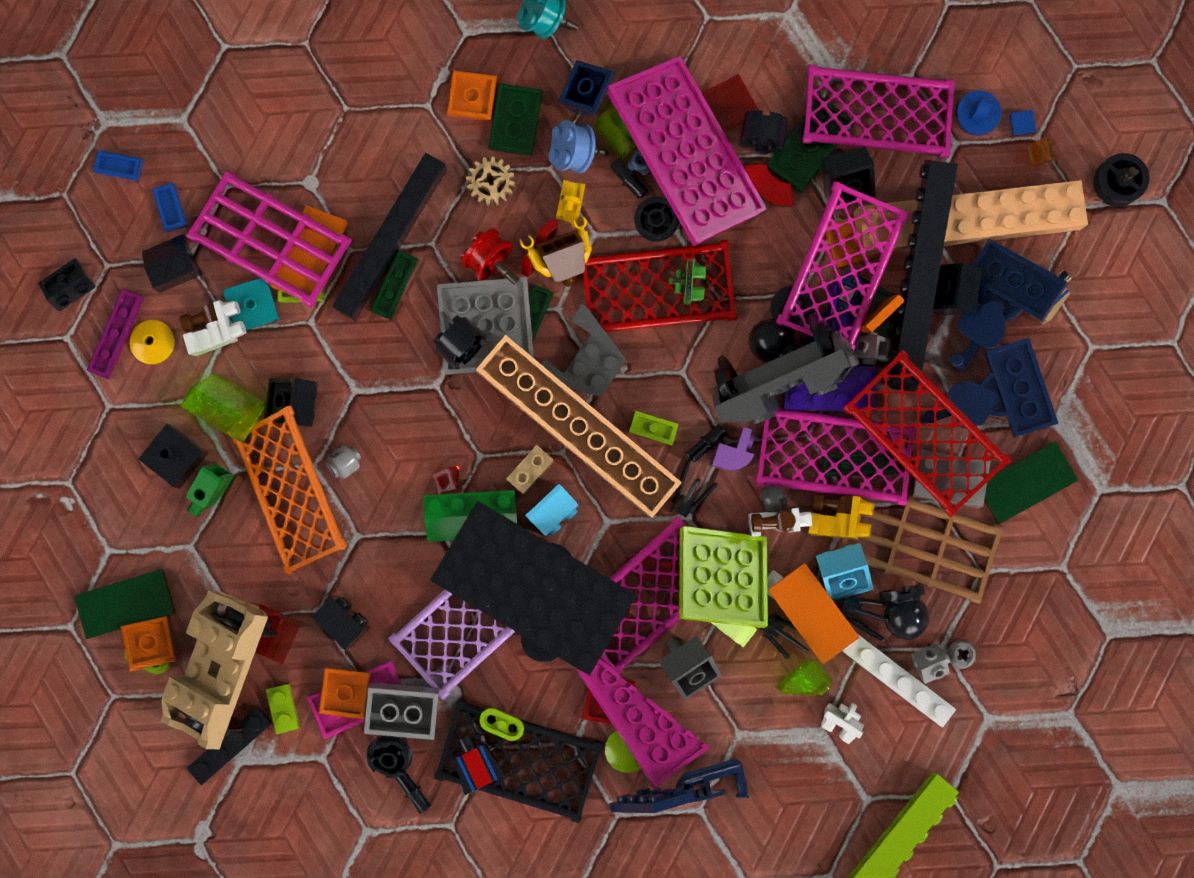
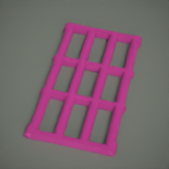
[186,170,352,308]

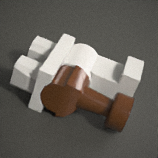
[180,300,247,356]
[748,508,812,537]

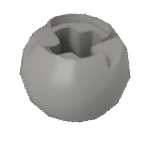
[947,640,976,669]

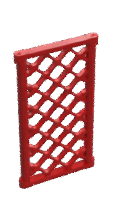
[583,240,737,336]
[843,350,1012,518]

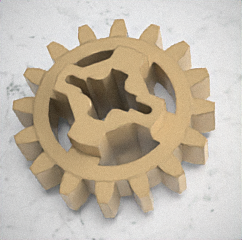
[466,157,515,207]

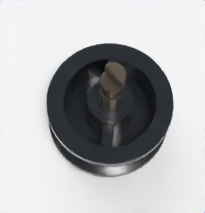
[1093,153,1150,207]

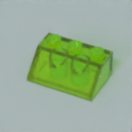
[180,373,267,443]

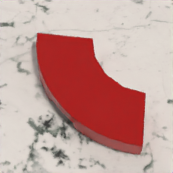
[744,164,793,207]
[521,218,559,277]
[625,555,680,585]

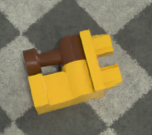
[809,493,874,540]

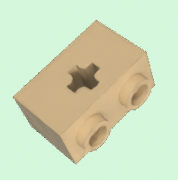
[506,445,554,495]

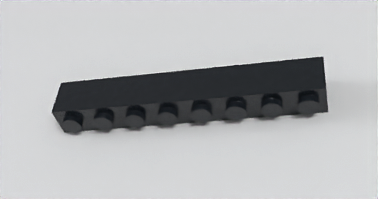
[332,152,447,322]

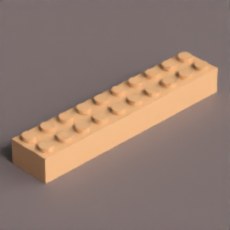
[854,180,1088,256]
[476,335,682,518]

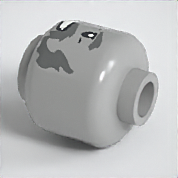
[326,445,361,479]

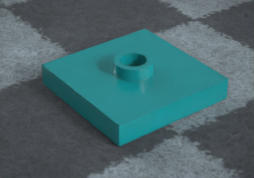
[223,278,280,331]

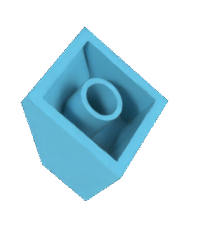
[526,484,579,536]
[816,543,874,601]

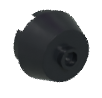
[634,197,679,242]
[367,735,413,778]

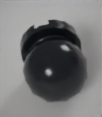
[748,318,807,363]
[879,585,929,640]

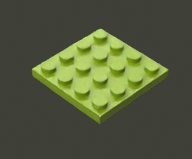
[679,526,768,628]

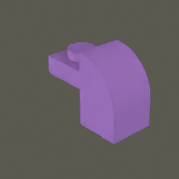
[711,427,755,471]

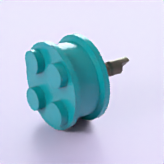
[516,0,578,39]

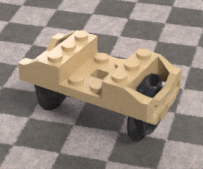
[161,590,279,750]

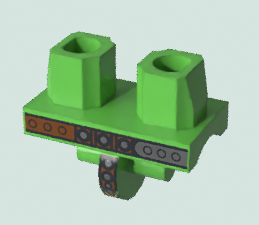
[669,260,706,304]

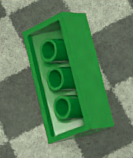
[423,490,518,542]

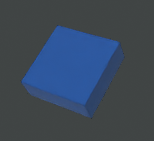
[1009,110,1036,137]

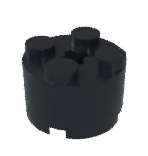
[739,110,788,155]
[433,315,487,369]

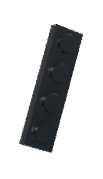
[186,706,273,786]

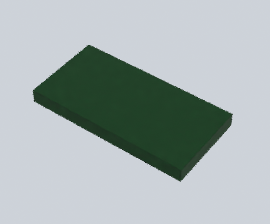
[767,96,855,193]
[984,441,1079,524]
[74,569,176,640]

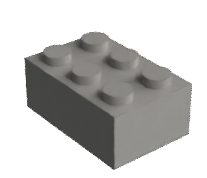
[912,450,991,508]
[364,682,439,740]

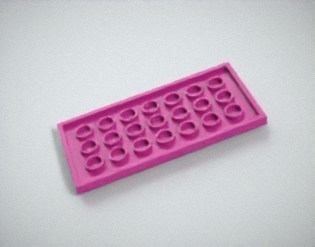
[606,56,768,246]

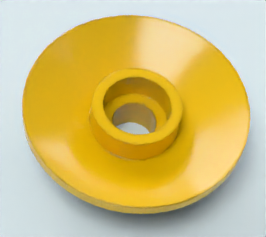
[129,320,175,364]

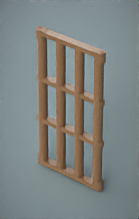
[838,480,1004,604]

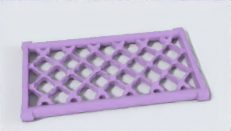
[388,590,515,700]

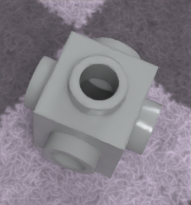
[854,332,891,365]
[911,643,950,684]

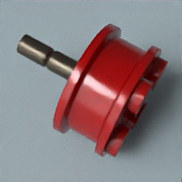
[460,228,521,285]

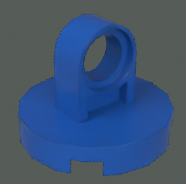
[955,90,1002,136]

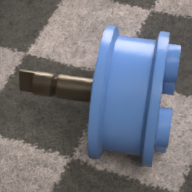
[549,120,609,173]

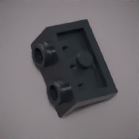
[38,258,96,311]

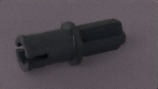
[610,159,649,200]
[686,424,727,463]
[395,771,431,814]

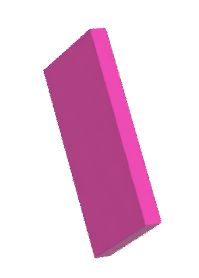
[307,660,402,739]

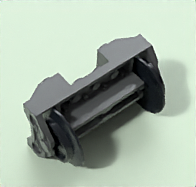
[712,314,859,424]

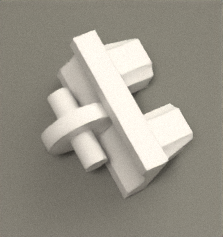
[821,703,864,744]

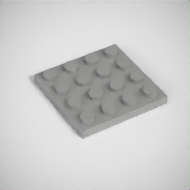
[437,277,534,375]

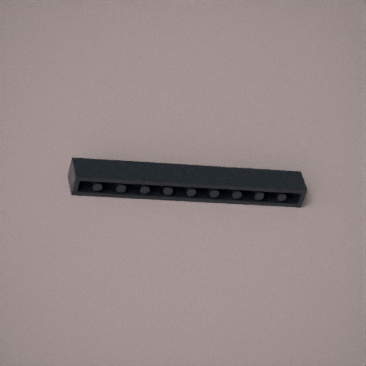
[887,160,958,392]

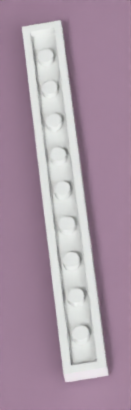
[767,570,956,728]

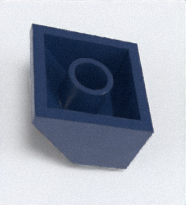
[558,60,614,117]

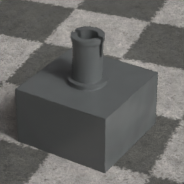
[658,636,723,701]

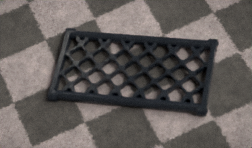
[434,699,603,823]

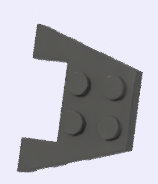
[541,304,627,397]

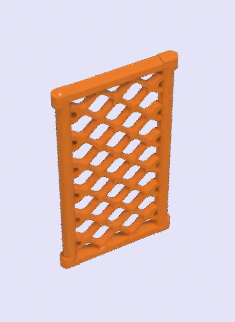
[231,406,347,575]

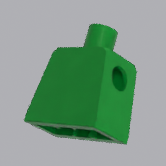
[186,463,235,517]

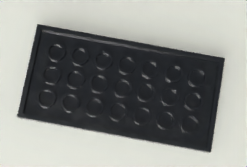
[430,500,637,676]

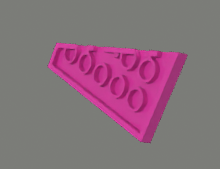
[577,659,710,787]

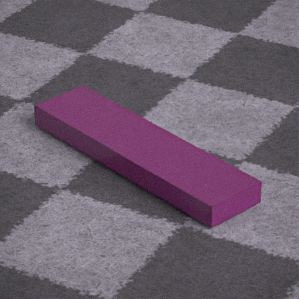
[86,288,145,380]

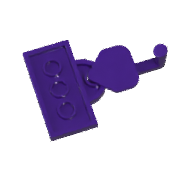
[783,281,876,412]

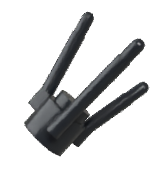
[671,459,718,517]
[840,596,889,641]
[760,614,810,659]

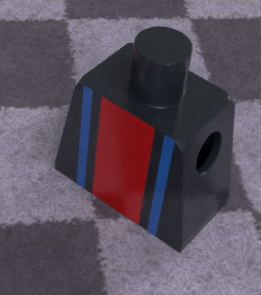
[455,735,506,795]

